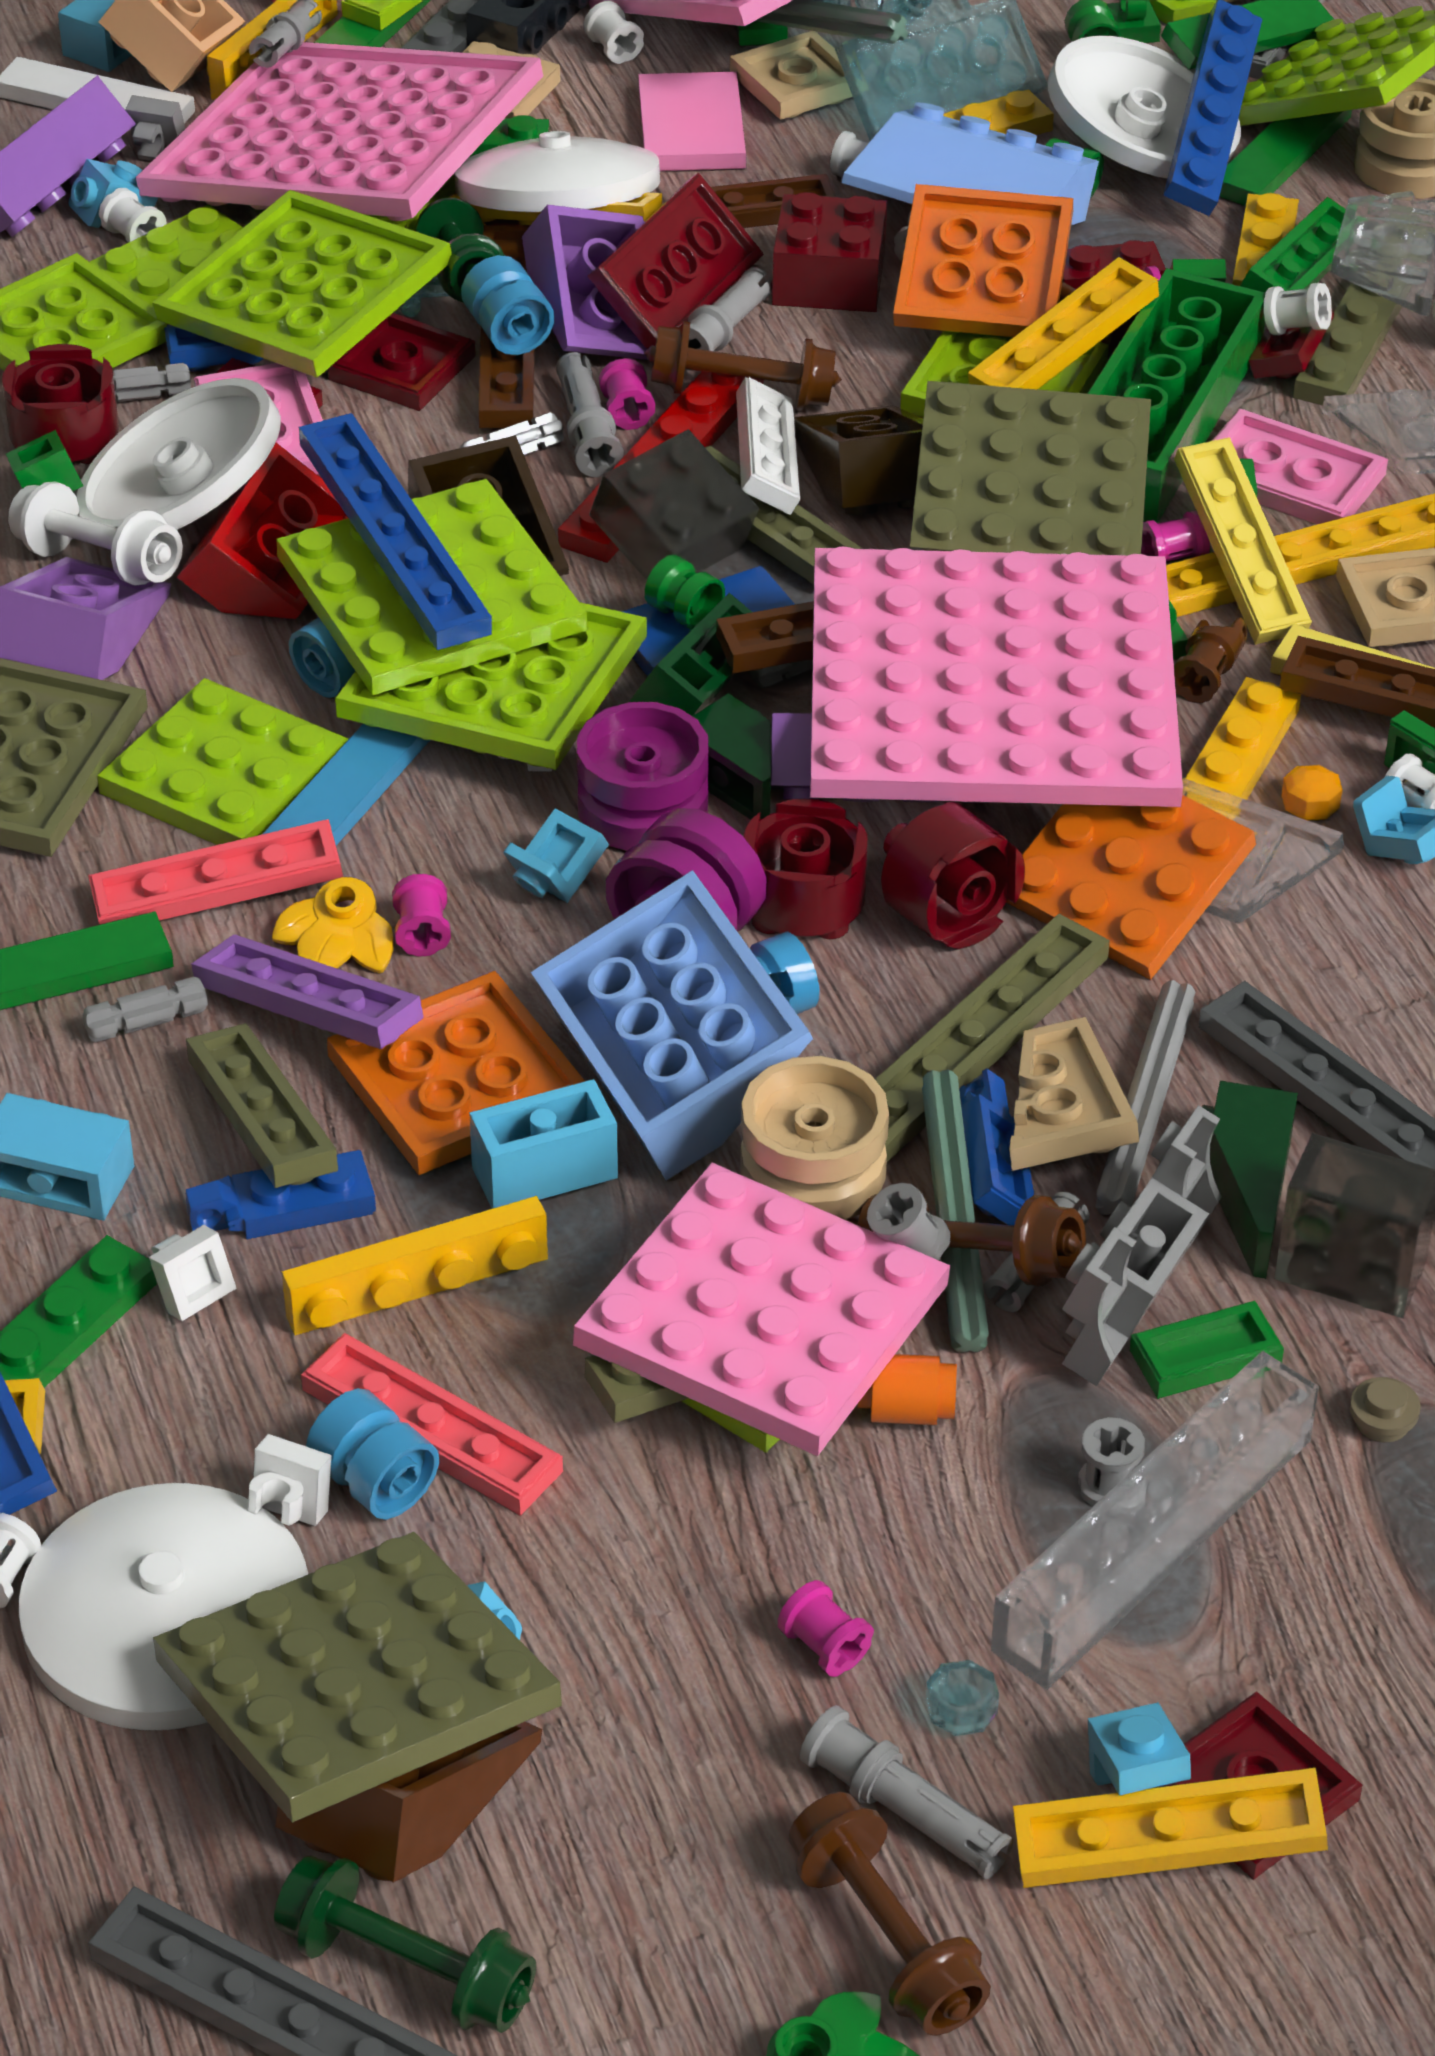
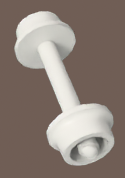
[8,482,183,586]

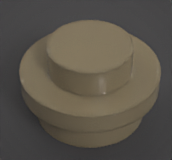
[1350,1377,1421,1442]

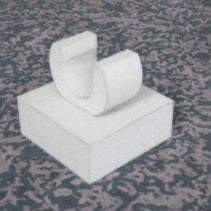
[149,1225,237,1321]
[248,1434,331,1526]

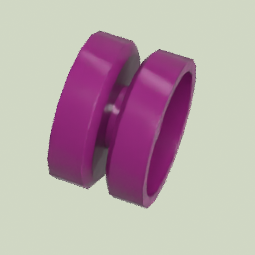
[577,702,708,851]
[606,808,767,932]

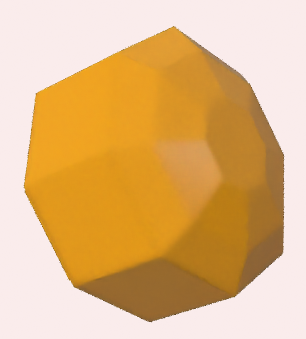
[1282,765,1343,821]

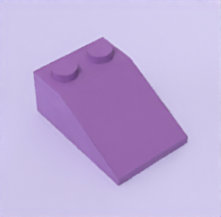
[522,204,648,360]
[0,557,171,680]

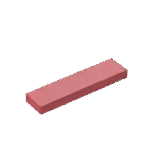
[88,819,343,925]
[301,1333,563,1516]

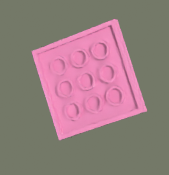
[573,1163,950,1456]

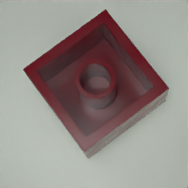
[772,192,887,312]

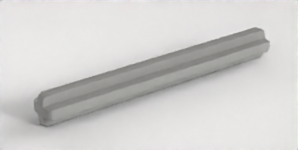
[1095,980,1196,1215]

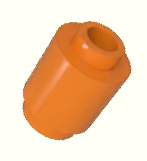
[857,1354,957,1425]

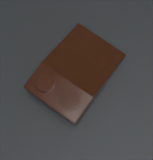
[275,1722,542,1883]

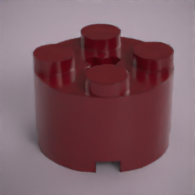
[2,344,119,464]
[744,798,868,940]
[881,802,1025,949]

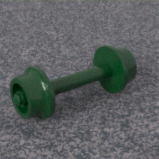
[415,198,505,303]
[274,1855,536,2033]

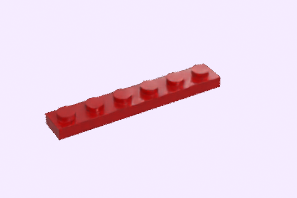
[558,371,764,563]

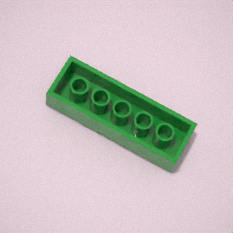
[1088,268,1265,524]

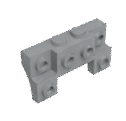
[1062,1105,1222,1386]

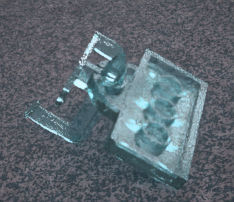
[835,0,1048,141]

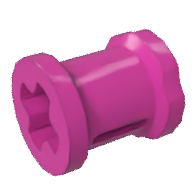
[599,358,655,430]
[1141,510,1210,562]
[392,874,451,957]
[777,1580,874,1677]

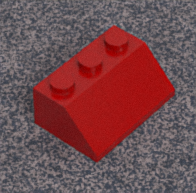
[177,443,348,619]

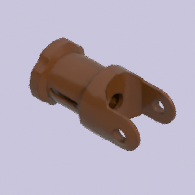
[1174,618,1247,703]

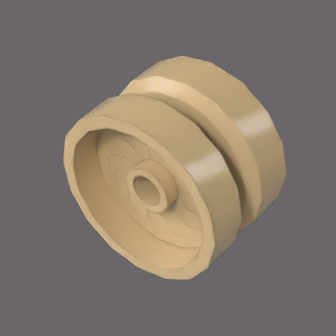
[1354,78,1435,199]
[740,1056,889,1220]

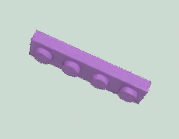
[191,934,424,1049]

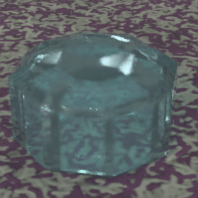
[925,1660,999,1736]

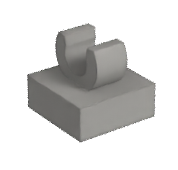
[125,95,185,161]

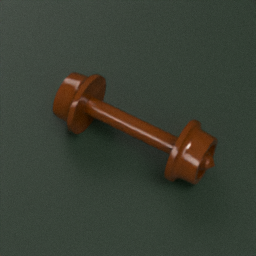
[644,321,842,411]
[858,1188,1086,1286]
[789,1792,991,2036]

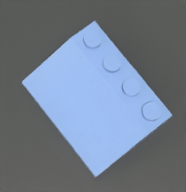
[842,102,1099,225]
[531,870,813,1180]

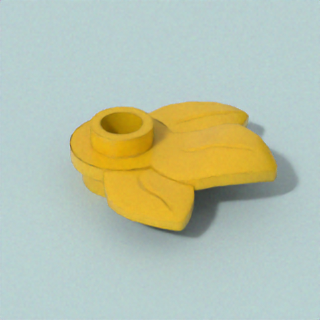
[272,877,394,973]

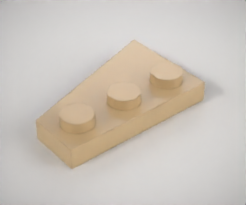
[1009,1017,1139,1171]

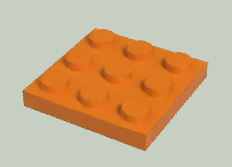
[893,184,1074,337]
[1006,794,1256,980]
[327,971,585,1175]

